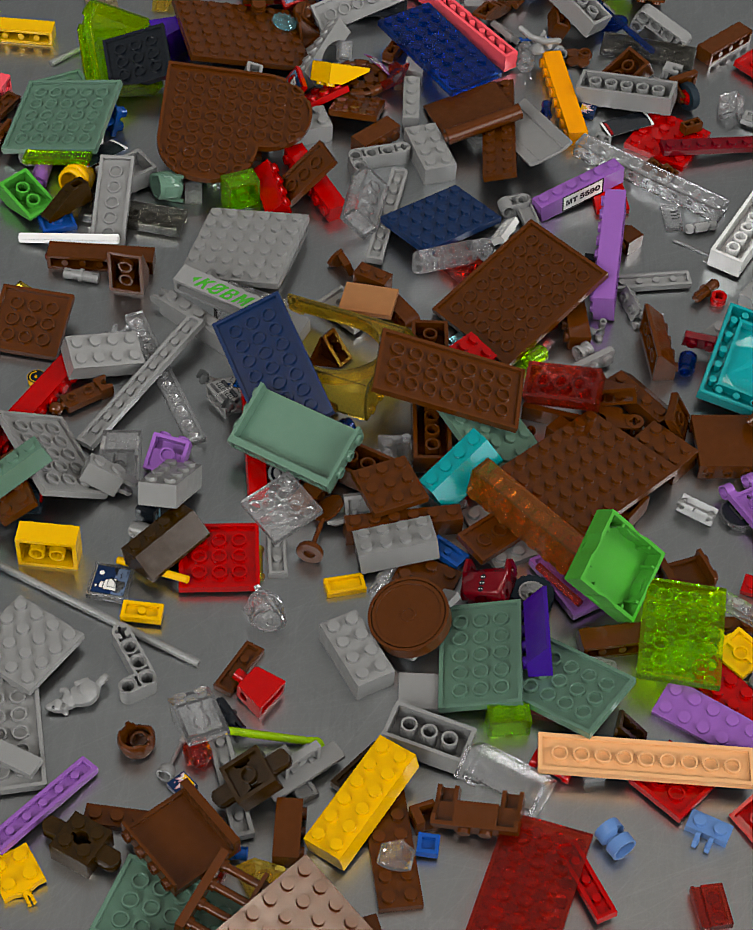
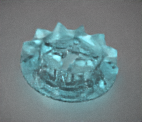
[272,12,297,31]

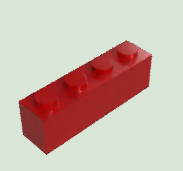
[252,159,292,213]

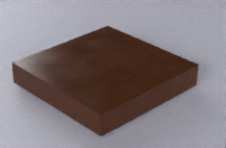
[665,392,691,441]

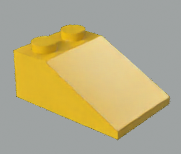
[310,60,370,87]

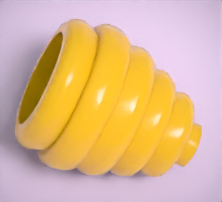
[58,163,96,189]

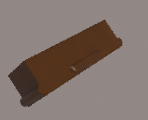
[381,30,410,66]

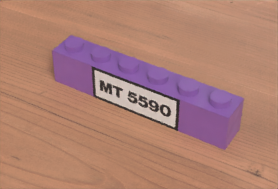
[532,158,624,223]

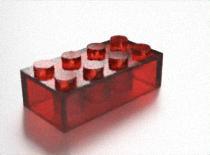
[522,361,606,412]

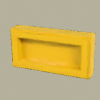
[323,573,367,599]

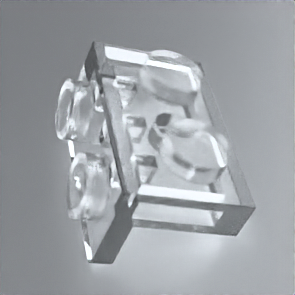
[718,90,745,122]

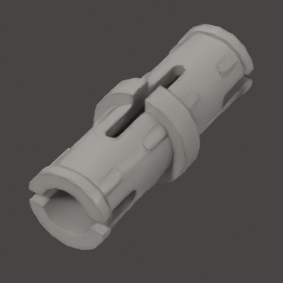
[63,267,101,284]

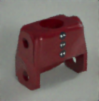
[460,559,518,604]

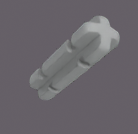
[684,220,717,234]

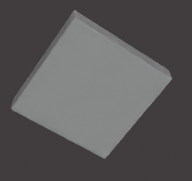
[398,672,439,713]

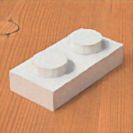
[489,216,519,246]

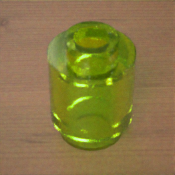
[521,345,549,369]

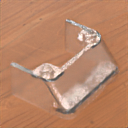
[453,742,557,818]

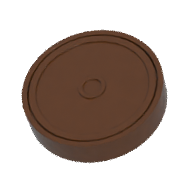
[368,576,452,658]

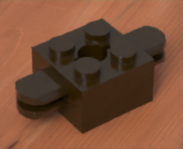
[211,745,293,812]
[42,811,122,879]

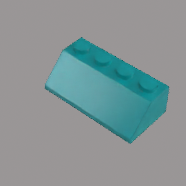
[419,428,503,506]

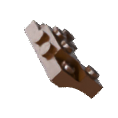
[430,783,526,839]

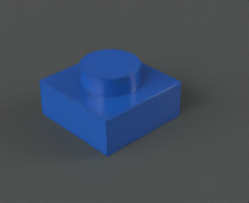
[416,832,441,859]

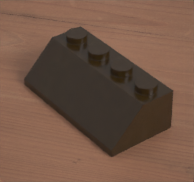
[121,503,210,582]

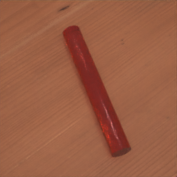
[535,563,583,607]

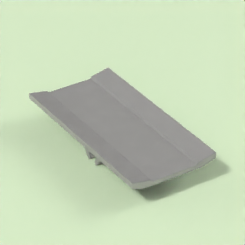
[515,98,573,166]

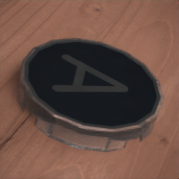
[719,500,752,532]

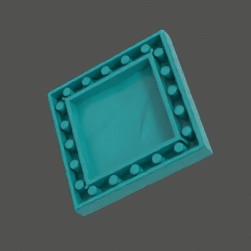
[696,302,753,415]

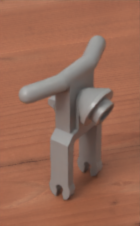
[518,25,562,55]

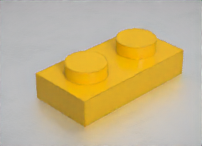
[120,600,164,625]

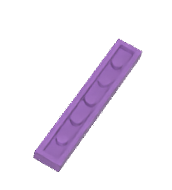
[0,756,98,856]

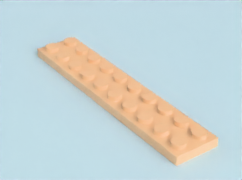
[537,732,753,789]

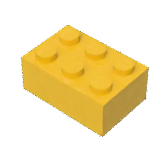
[14,521,82,570]

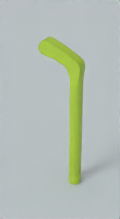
[227,726,325,748]

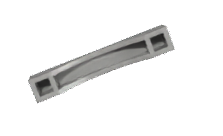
[299,17,351,91]

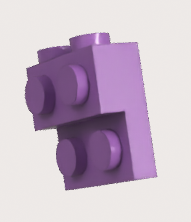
[143,431,193,471]

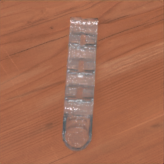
[412,238,495,274]

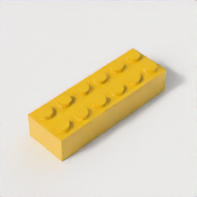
[303,735,419,871]

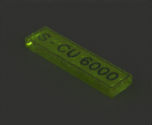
[22,149,92,165]

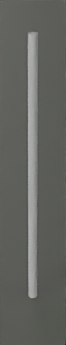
[0,561,201,668]

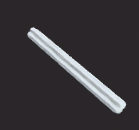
[18,232,120,245]

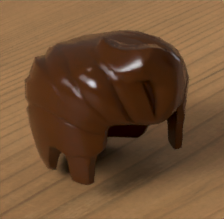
[117,721,156,760]

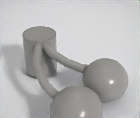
[590,318,607,343]

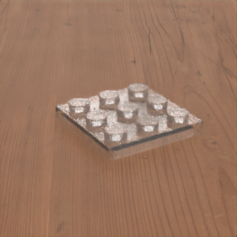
[240,471,323,545]

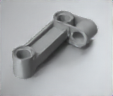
[497,193,542,226]

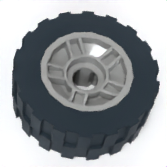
[509,574,555,612]

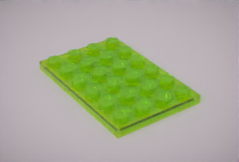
[635,577,727,691]

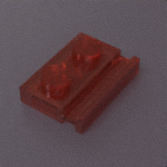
[689,883,734,930]

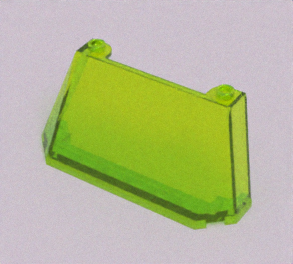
[77,0,163,97]

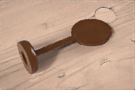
[296,494,344,563]

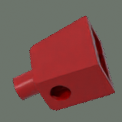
[232,667,286,718]

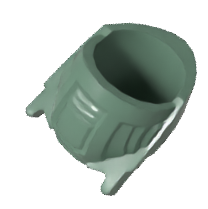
[149,170,185,203]

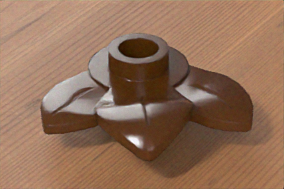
[565,48,592,68]

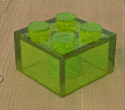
[220,168,260,210]

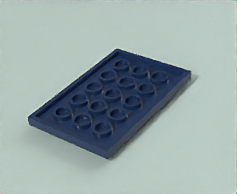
[380,185,502,256]

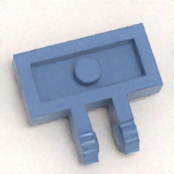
[684,808,734,854]

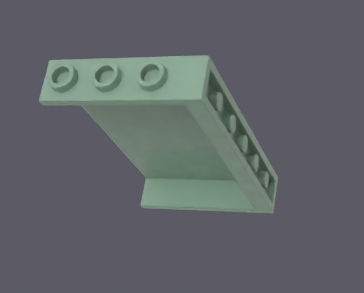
[227,382,364,494]

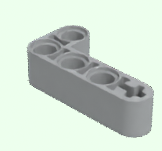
[630,3,692,51]
[347,142,411,182]
[111,623,158,705]

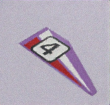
[364,54,390,75]

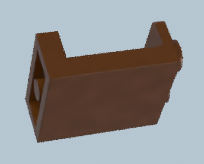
[656,548,718,602]

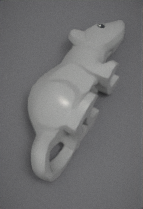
[45,673,110,716]

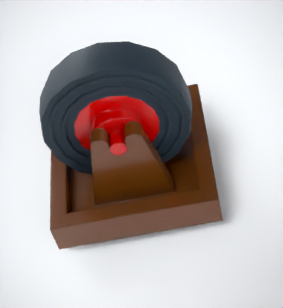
[668,69,700,111]

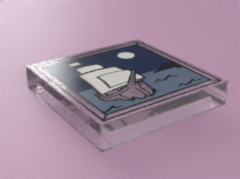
[86,562,135,604]

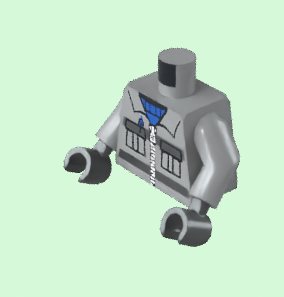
[196,369,242,418]

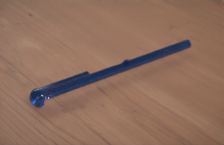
[597,0,655,54]

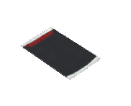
[600,112,654,137]
[71,139,128,168]

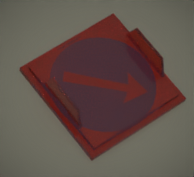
[380,61,410,91]

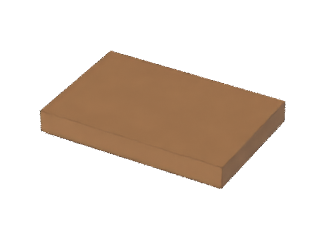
[338,282,399,320]

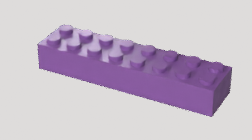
[589,189,626,321]

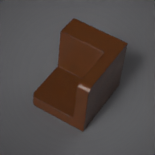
[408,799,439,836]

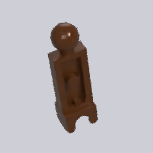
[48,375,114,416]

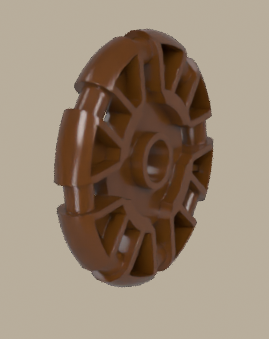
[340,59,388,98]

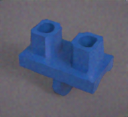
[106,105,128,137]

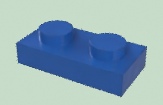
[437,534,469,570]

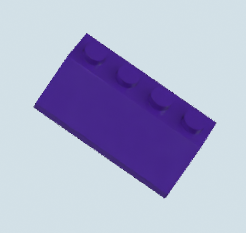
[522,586,553,677]

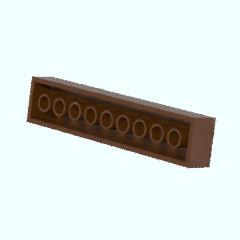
[410,320,452,473]

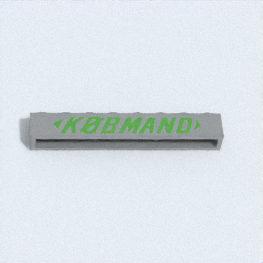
[173,264,311,341]

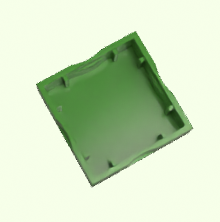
[564,509,666,623]

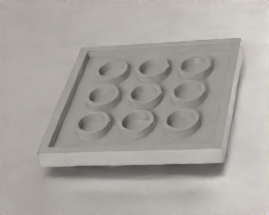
[0,595,85,696]

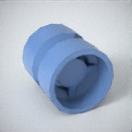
[594,817,636,860]

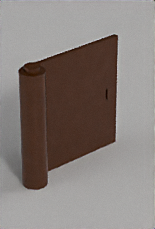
[423,81,523,145]

